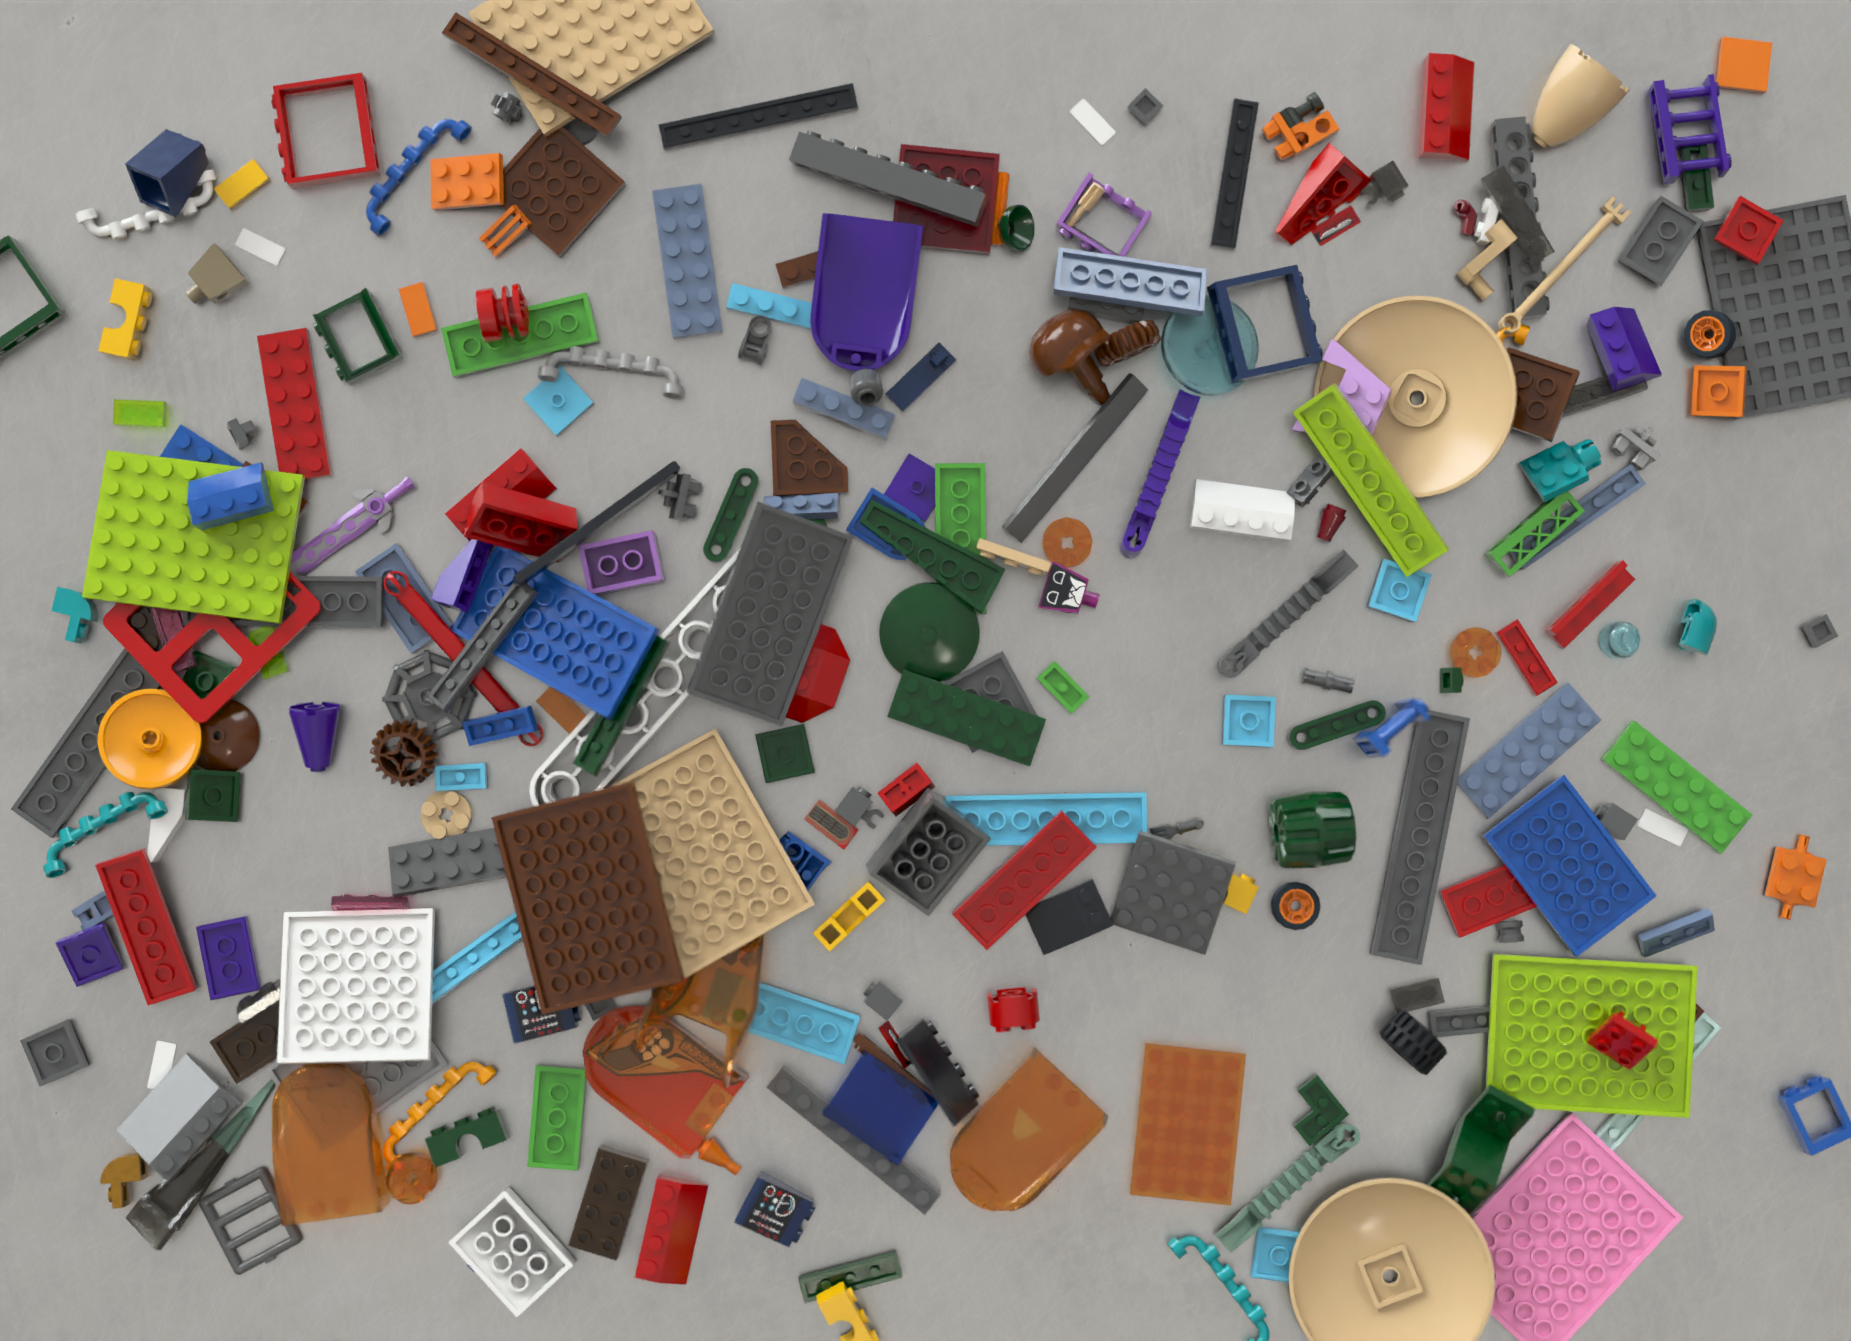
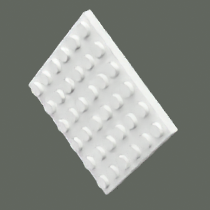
[277,908,435,1064]

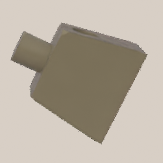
[185,243,250,304]

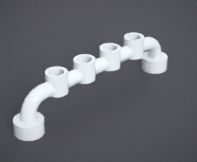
[75,170,216,239]

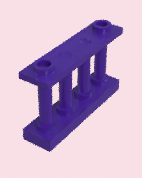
[1649,74,1732,184]

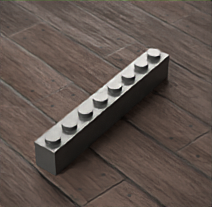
[789,131,988,227]
[766,1065,941,1215]

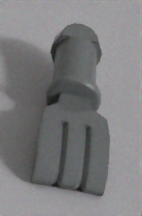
[1150,818,1204,840]

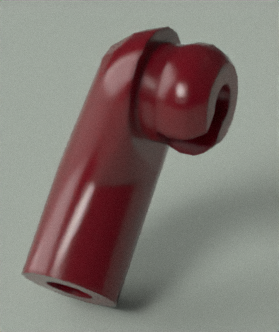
[1454,199,1477,237]

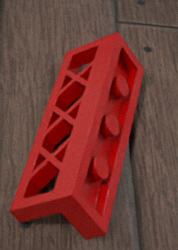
[1545,560,1636,649]

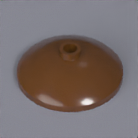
[196,700,261,772]

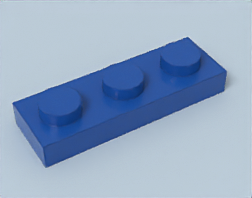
[462,705,538,746]

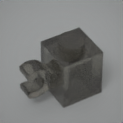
[1359,161,1409,207]

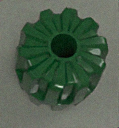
[1269,792,1356,868]

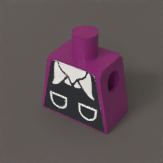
[1038,562,1100,614]

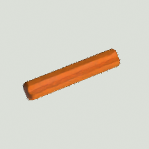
[991,172,1010,246]

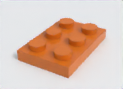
[430,153,504,210]

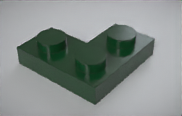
[1293,1074,1349,1146]

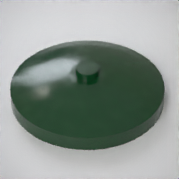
[879,582,980,682]

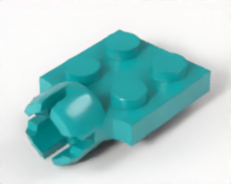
[1519,439,1602,502]

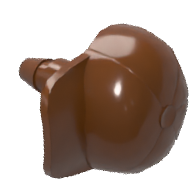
[1029,308,1111,404]

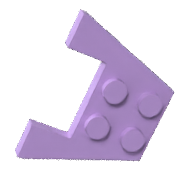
[1293,339,1392,436]

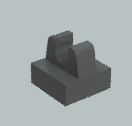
[227,418,256,450]

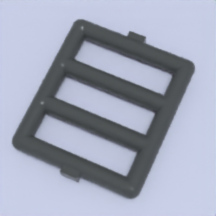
[199,1167,302,1275]

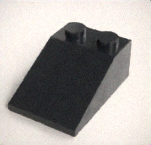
[1025,879,1114,955]

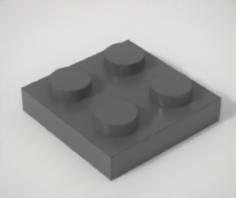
[20,1019,89,1086]

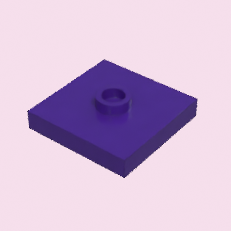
[884,453,935,522]
[55,922,125,987]

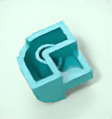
[1678,599,1717,656]

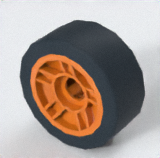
[1684,310,1736,358]
[1271,882,1321,930]

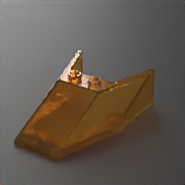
[631,934,764,1088]

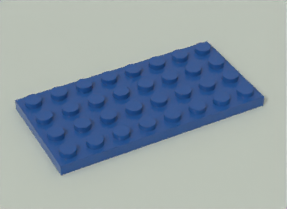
[451,546,660,719]

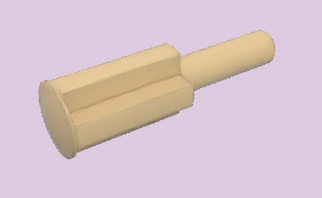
[1066,182,1105,228]

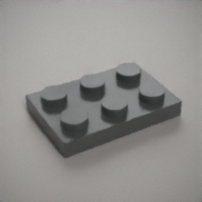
[1619,195,1704,286]

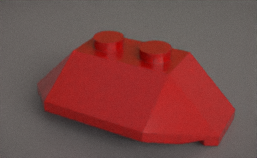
[786,624,850,723]

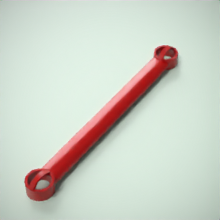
[383,571,543,746]

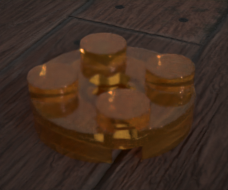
[1042,517,1093,568]
[1450,627,1501,678]
[386,1153,437,1205]

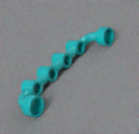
[43,792,168,878]
[1167,1236,1270,1341]

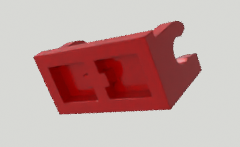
[877,763,936,817]

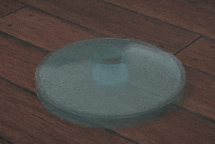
[1161,295,1259,396]

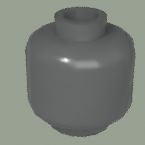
[849,369,883,406]

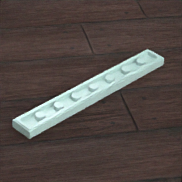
[1594,1013,1722,1152]

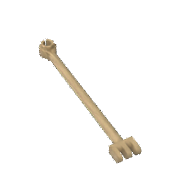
[1498,195,1631,335]

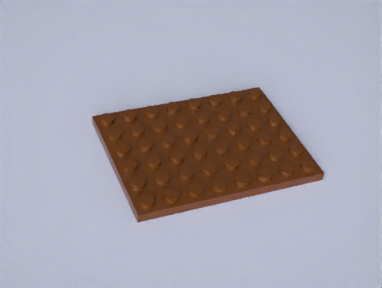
[491,781,685,1014]

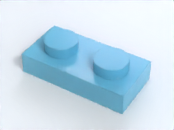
[435,763,487,791]

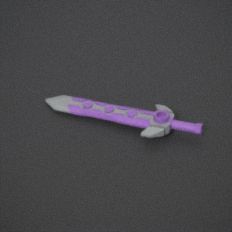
[290,476,415,576]

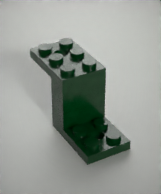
[1427,1085,1535,1215]

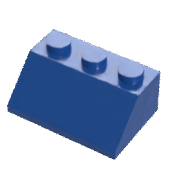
[187,462,274,530]

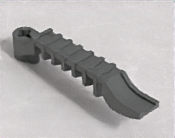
[1219,549,1358,677]

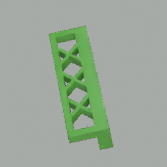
[1485,491,1585,577]

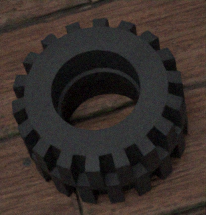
[1379,1010,1447,1075]

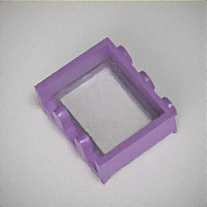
[1056,172,1152,257]

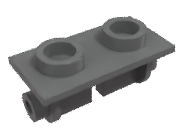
[1286,455,1334,507]

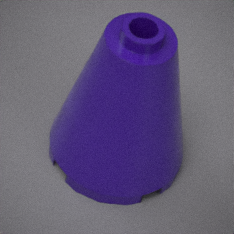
[289,702,340,772]

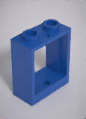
[1778,1075,1851,1156]

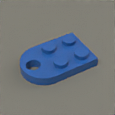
[846,487,926,560]

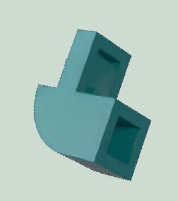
[51,587,98,644]

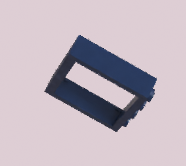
[1207,265,1323,384]

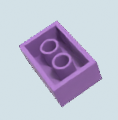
[578,530,665,596]

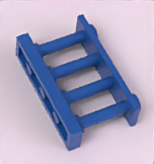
[1353,698,1431,758]

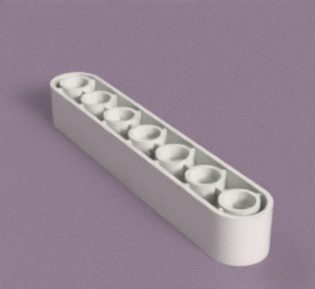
[530,549,740,806]

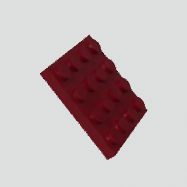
[893,144,1000,254]

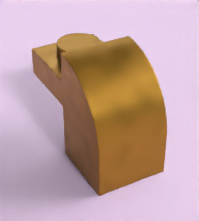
[100,1153,147,1209]

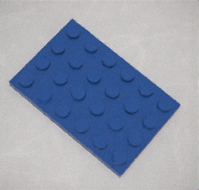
[1483,775,1657,957]

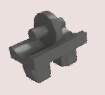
[658,473,702,520]

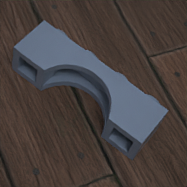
[793,378,895,441]

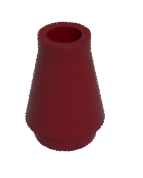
[1317,503,1346,542]

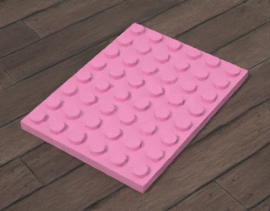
[1471,1112,1683,1341]

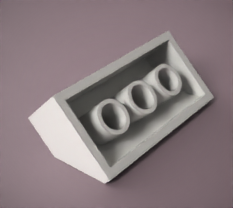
[1189,479,1295,542]

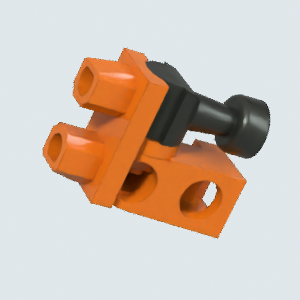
[1262,92,1339,161]

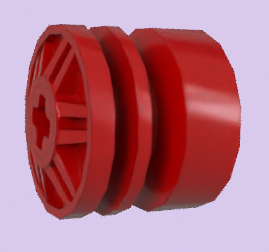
[476,283,530,343]

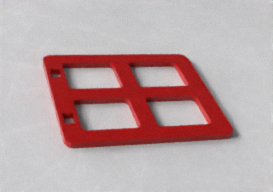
[103,571,322,723]

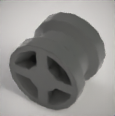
[1497,920,1525,943]

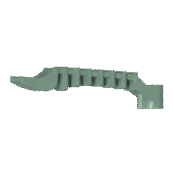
[1215,1123,1360,1253]

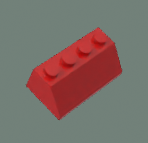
[1419,53,1474,161]
[445,448,557,541]
[464,482,577,562]
[634,1174,708,1285]

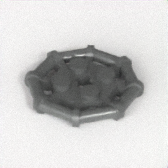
[382,650,477,743]

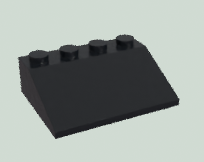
[897,1018,980,1127]

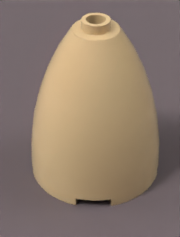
[1532,44,1630,148]

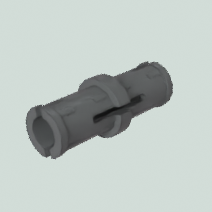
[1302,668,1355,694]

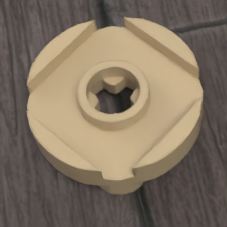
[421,790,472,839]

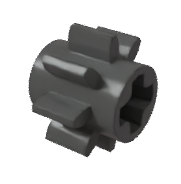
[491,92,523,123]

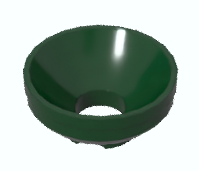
[997,204,1034,251]

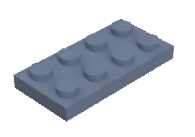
[355,543,453,654]

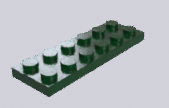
[887,670,1046,767]

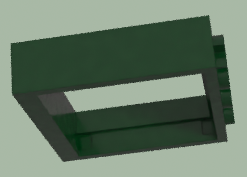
[0,235,66,358]

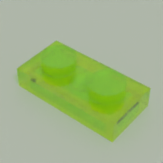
[113,399,166,427]
[248,627,290,680]

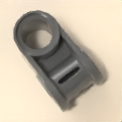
[738,315,773,366]

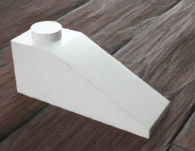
[147,787,187,863]

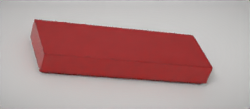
[1496,619,1558,696]

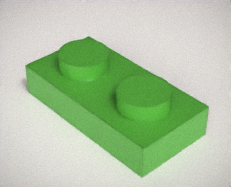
[1036,661,1090,714]

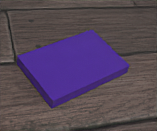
[196,916,262,1001]

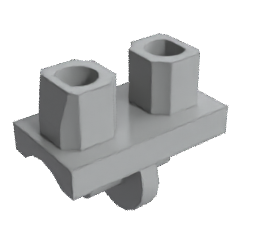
[1612,426,1661,470]

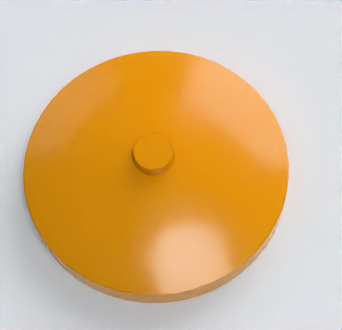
[98,689,202,789]

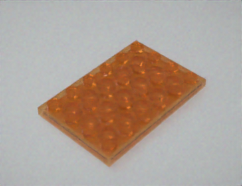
[1130,1043,1246,1206]

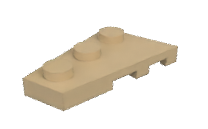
[976,538,1051,576]

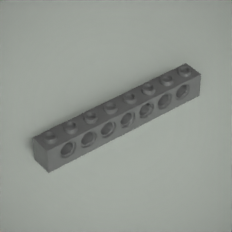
[1491,116,1550,320]

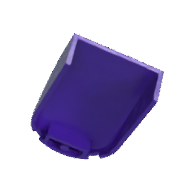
[810,213,924,371]

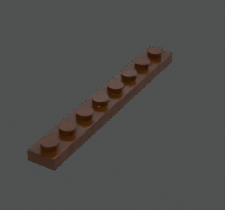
[442,12,622,138]

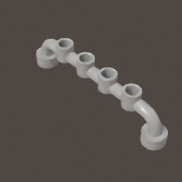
[538,346,683,399]

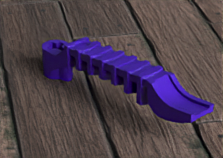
[1120,389,1200,558]

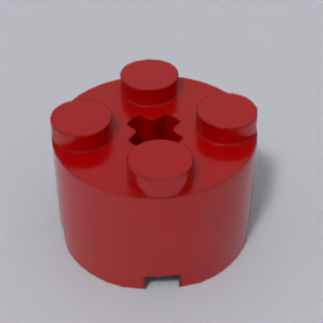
[987,987,1040,1032]

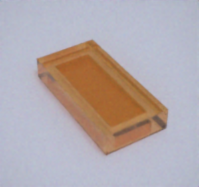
[536,686,587,734]

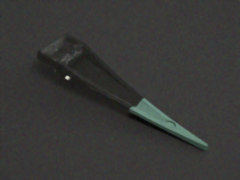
[125,1079,276,1250]

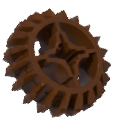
[1095,319,1161,366]
[370,719,439,787]

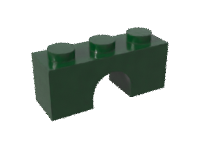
[425,1108,510,1168]

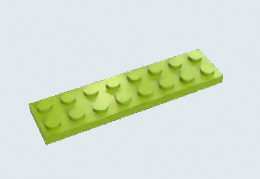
[1293,383,1450,577]

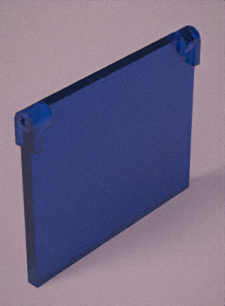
[822,1050,938,1166]

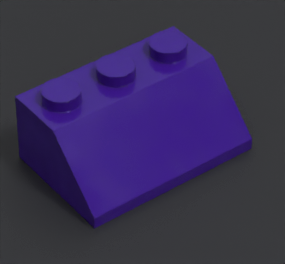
[1587,307,1662,391]

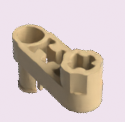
[1456,219,1518,301]

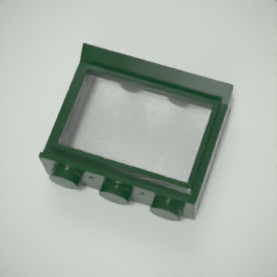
[313,288,404,385]

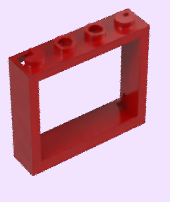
[271,73,381,189]

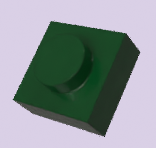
[1441,667,1464,693]

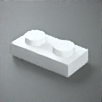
[1474,192,1503,247]

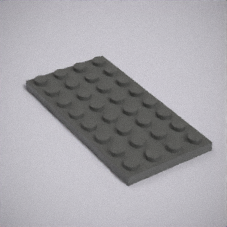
[686,501,853,726]

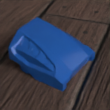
[779,831,831,891]

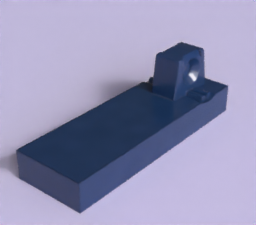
[885,342,956,412]

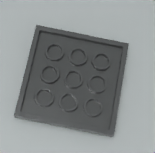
[1111,830,1236,955]

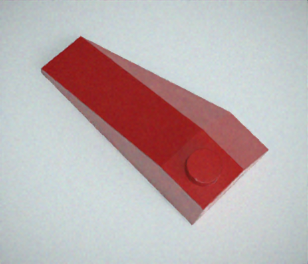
[1276,143,1371,245]

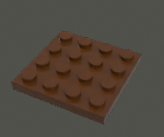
[501,127,626,257]

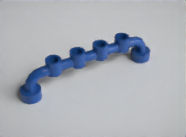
[366,119,472,236]

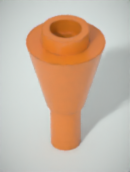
[697,1137,741,1175]

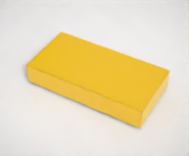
[214,159,270,210]

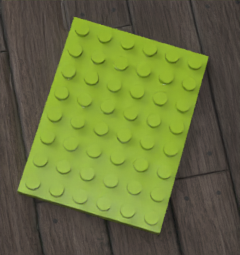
[82,450,305,624]
[1486,954,1698,1118]

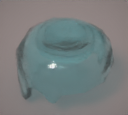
[1599,621,1641,659]

